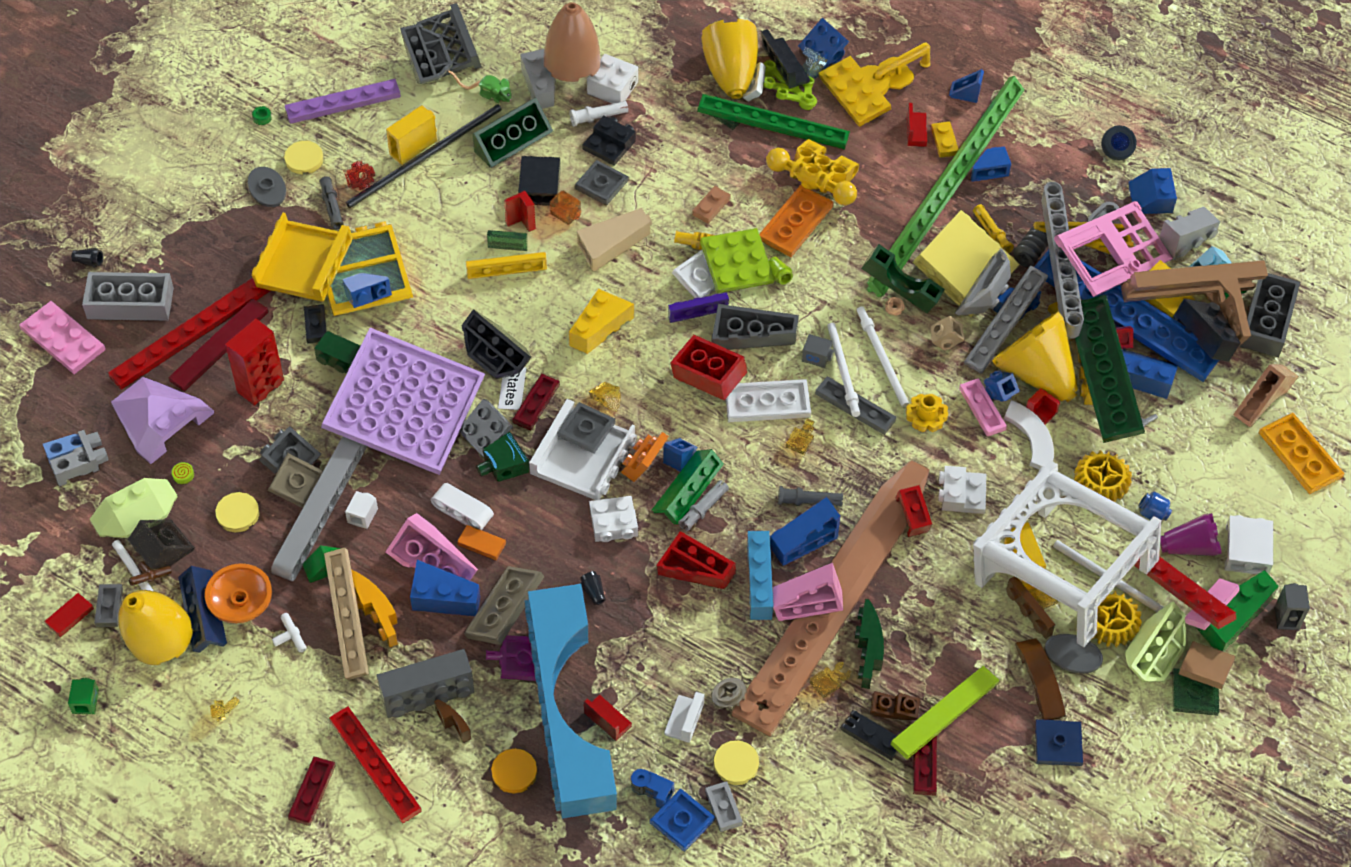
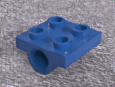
[798,18,849,70]

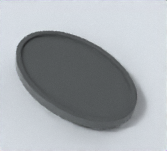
[248,167,286,207]
[1044,634,1103,674]

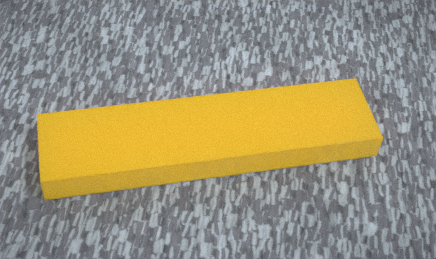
[466,252,547,279]

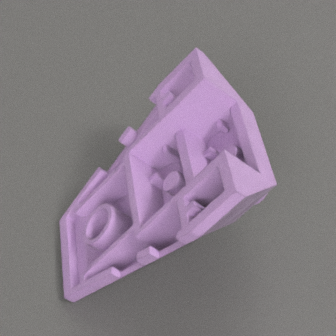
[111,377,214,464]

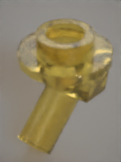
[210,697,240,722]

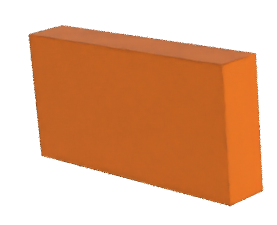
[457,525,506,561]

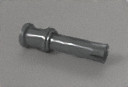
[778,486,843,507]

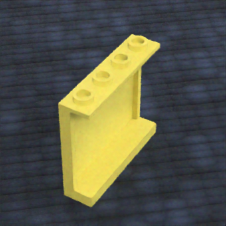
[913,210,1020,317]

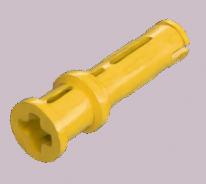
[973,204,1014,254]

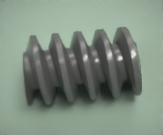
[1013,226,1048,268]

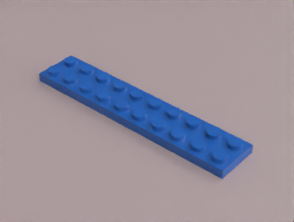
[1034,249,1220,382]

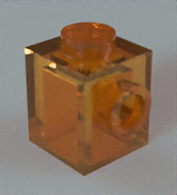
[550,190,581,225]

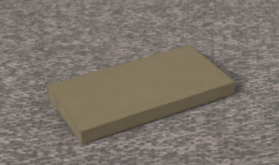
[464,566,544,645]

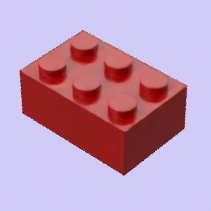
[670,334,747,401]

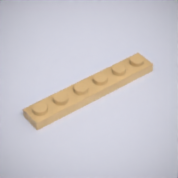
[324,548,369,680]

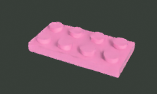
[20,301,106,374]

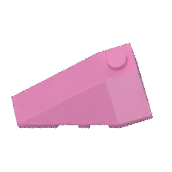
[385,513,478,581]

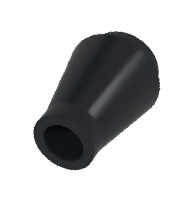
[71,248,104,268]
[580,571,606,605]

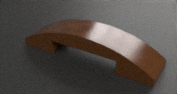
[1015,638,1066,720]

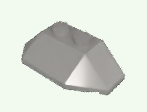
[955,248,1011,315]

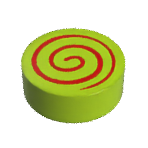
[172,462,194,484]

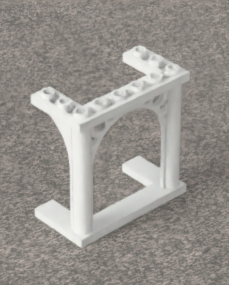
[973,461,1162,647]

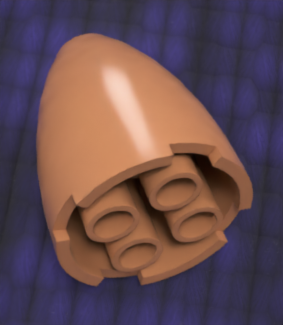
[544,2,601,82]

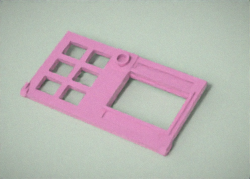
[1054,201,1173,297]

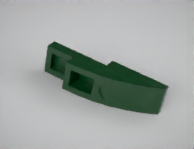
[855,599,884,689]

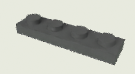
[815,376,896,435]

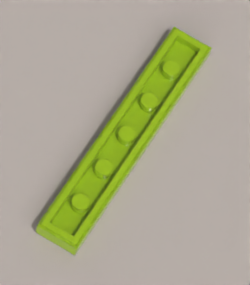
[891,666,999,760]

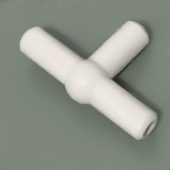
[272,613,307,652]

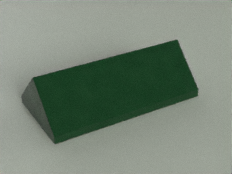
[473,97,553,168]

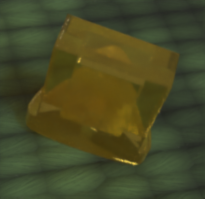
[588,382,621,412]

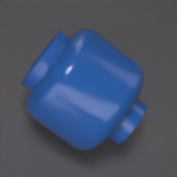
[1138,492,1172,521]

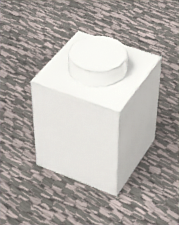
[345,491,378,529]

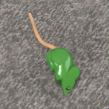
[448,70,512,103]

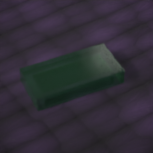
[487,230,528,251]

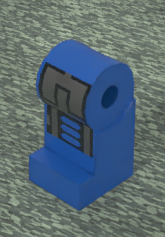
[631,769,675,809]

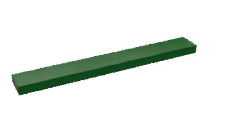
[697,94,850,149]

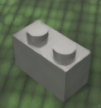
[1275,583,1310,630]

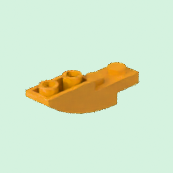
[351,569,398,648]

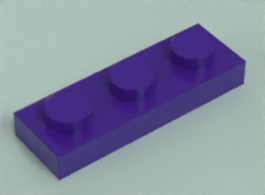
[668,292,729,323]

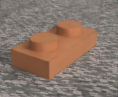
[692,186,731,224]

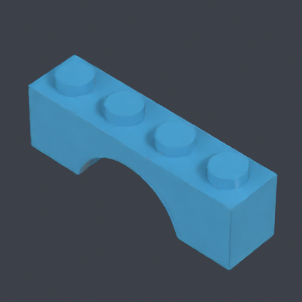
[747,531,773,620]

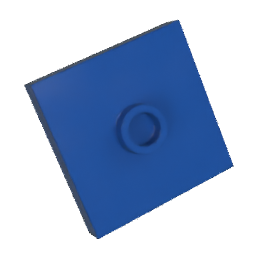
[650,788,715,852]

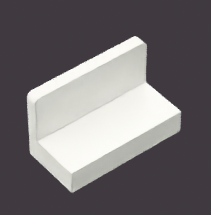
[665,692,705,743]

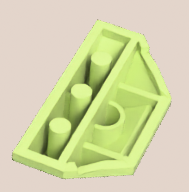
[90,478,177,538]
[1125,601,1186,682]

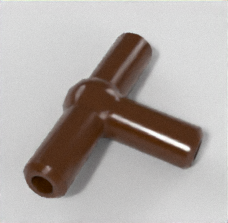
[129,561,172,586]

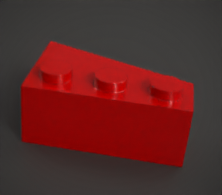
[656,531,736,590]

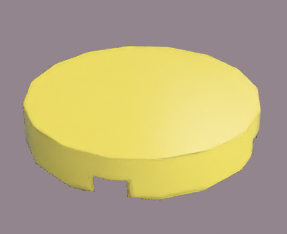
[284,141,323,174]
[216,492,259,533]
[714,740,759,785]

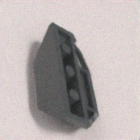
[400,24,453,84]

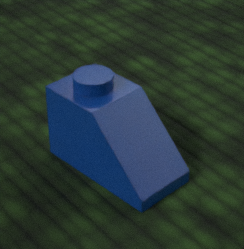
[971,146,1011,182]

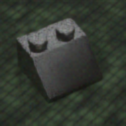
[128,519,195,569]

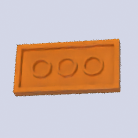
[759,185,834,257]

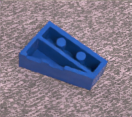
[770,497,841,566]
[410,560,481,616]

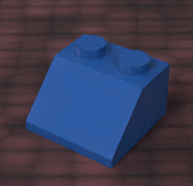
[1128,168,1177,214]

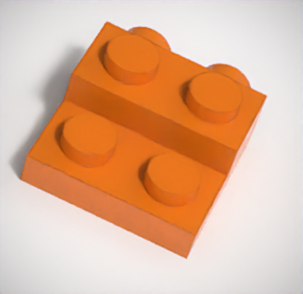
[621,432,669,482]

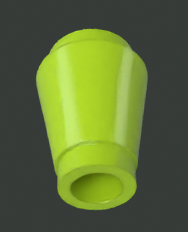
[769,257,793,285]

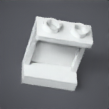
[1225,515,1273,574]

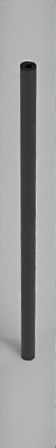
[346,104,502,208]

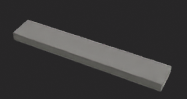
[964,266,1048,374]

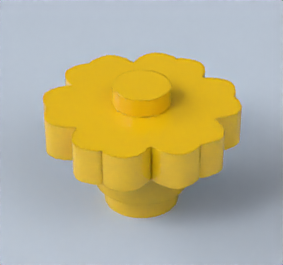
[906,394,948,432]

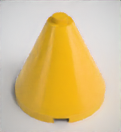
[991,311,1078,402]

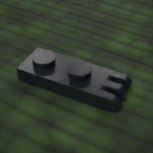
[840,710,898,761]

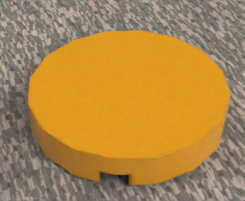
[491,748,537,794]

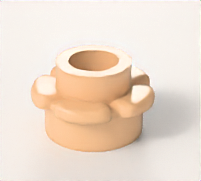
[885,297,905,316]

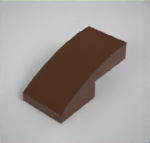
[434,699,471,743]

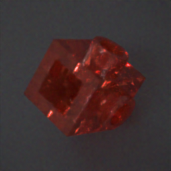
[343,160,375,190]

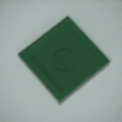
[1172,668,1220,716]

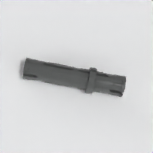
[319,176,344,230]

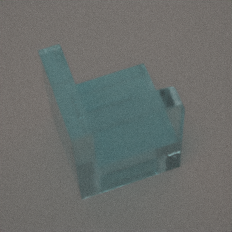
[802,47,828,79]

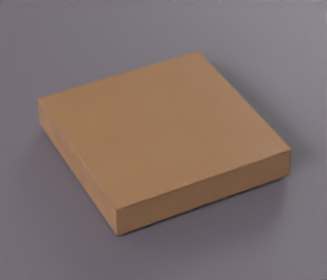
[1179,641,1236,690]

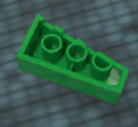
[1195,570,1279,652]

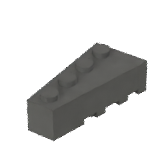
[712,304,799,350]

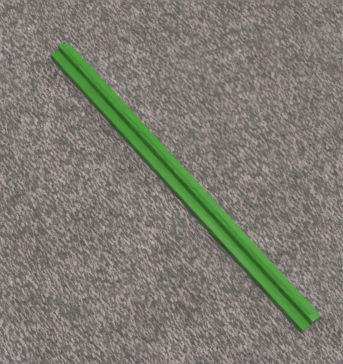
[866,76,1024,297]

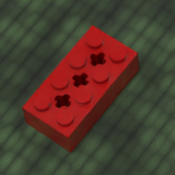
[225,318,284,406]

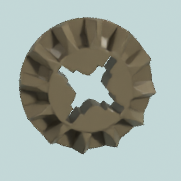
[712,678,747,710]

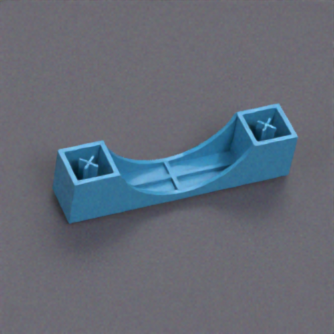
[524,584,617,819]

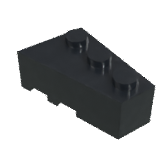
[1173,299,1241,362]

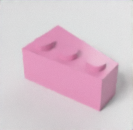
[773,563,843,621]

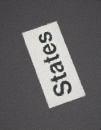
[498,367,526,410]

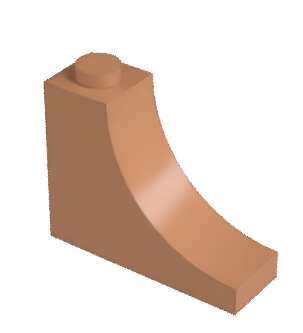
[1233,364,1299,427]

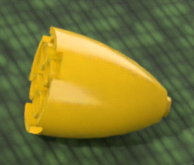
[701,19,758,99]
[118,590,193,665]

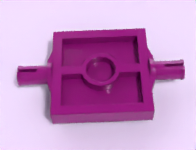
[486,635,536,681]

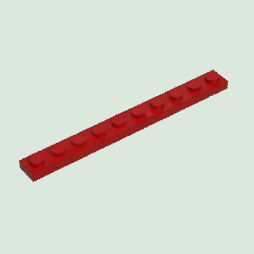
[108,278,272,390]

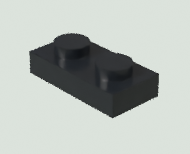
[304,304,327,344]

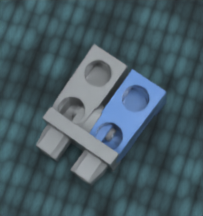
[43,430,108,487]

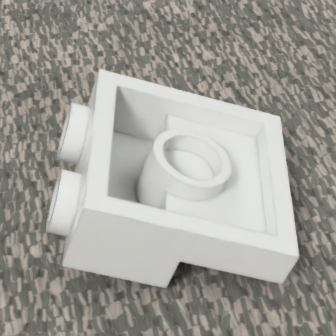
[938,466,986,514]
[589,496,638,542]

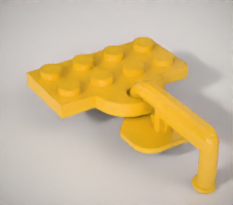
[819,43,930,127]

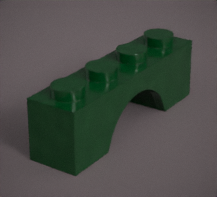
[861,244,945,314]

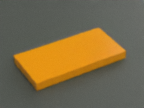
[1258,412,1345,495]

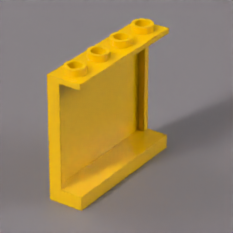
[252,212,353,302]

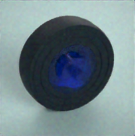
[1101,125,1137,161]

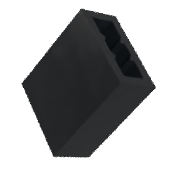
[518,156,561,206]

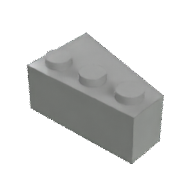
[520,49,556,109]
[1159,207,1220,260]

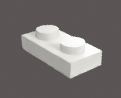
[743,62,766,102]

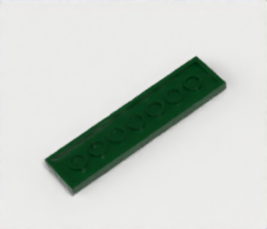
[1075,295,1145,443]

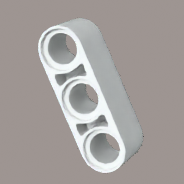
[431,483,494,530]

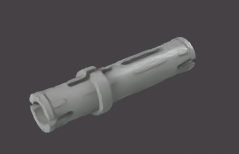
[678,480,729,531]

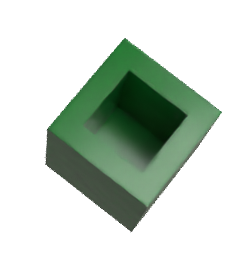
[68,678,99,714]

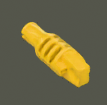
[674,231,714,250]

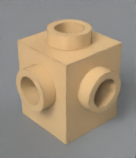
[931,316,964,351]

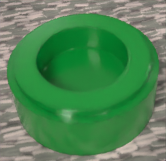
[252,106,272,125]

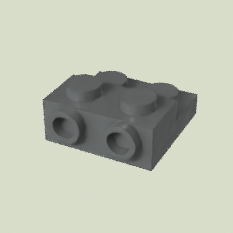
[259,426,321,474]

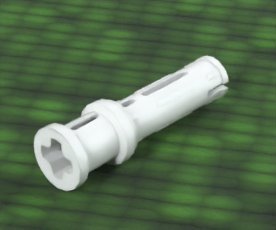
[569,101,628,127]

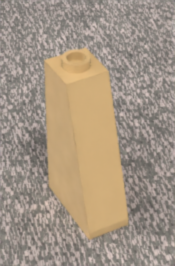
[577,208,652,271]

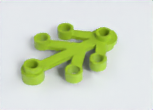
[763,60,817,110]

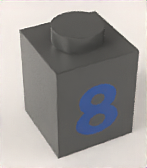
[802,334,834,368]

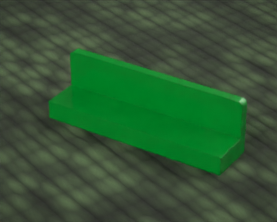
[652,449,724,525]

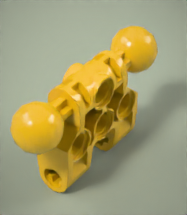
[766,139,859,206]

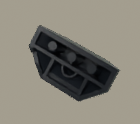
[461,309,532,379]

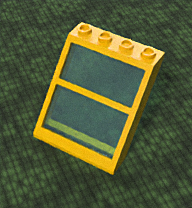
[327,221,413,316]

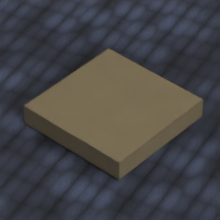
[268,453,323,508]

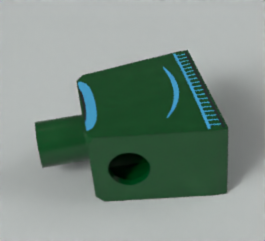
[476,432,530,482]

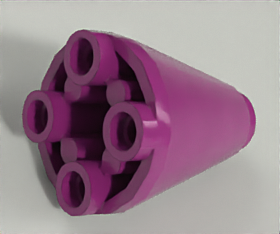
[1160,513,1222,556]

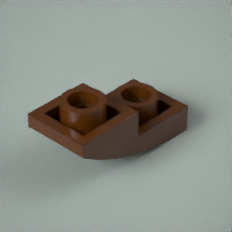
[870,691,920,720]

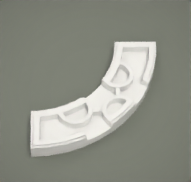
[1004,400,1054,470]

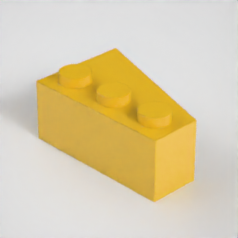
[569,288,634,354]

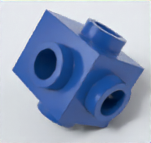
[984,370,1020,402]

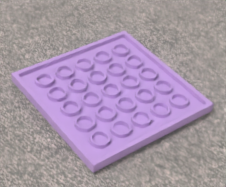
[321,328,485,475]

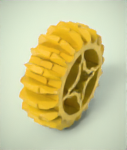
[1074,450,1132,502]
[1092,590,1142,648]

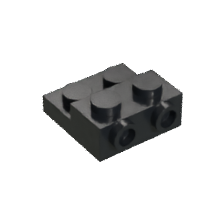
[582,115,636,166]

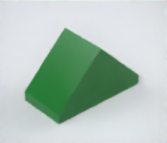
[302,545,341,583]

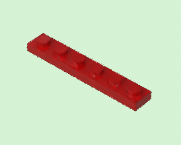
[1134,556,1236,629]
[329,706,422,824]

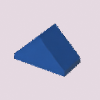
[949,69,984,103]
[663,438,698,472]

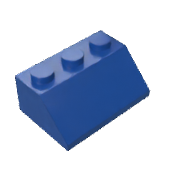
[1122,349,1178,399]

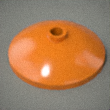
[205,563,272,623]

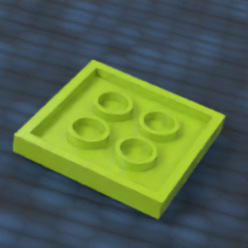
[700,228,775,293]

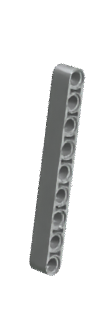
[1041,182,1084,338]
[271,437,367,581]

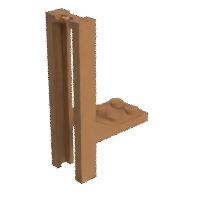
[1121,260,1268,346]

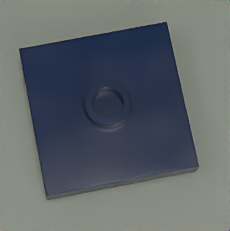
[1035,719,1083,766]

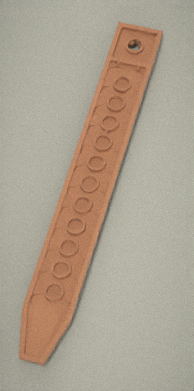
[732,460,930,737]

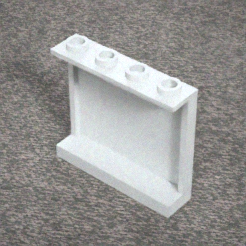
[529,399,637,500]

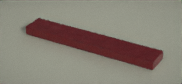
[168,299,269,392]

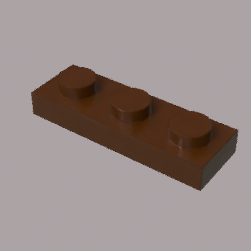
[1006,576,1056,639]

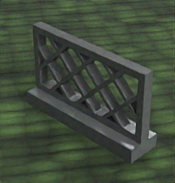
[417,3,482,77]

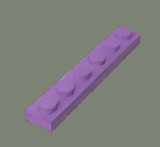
[285,79,401,124]

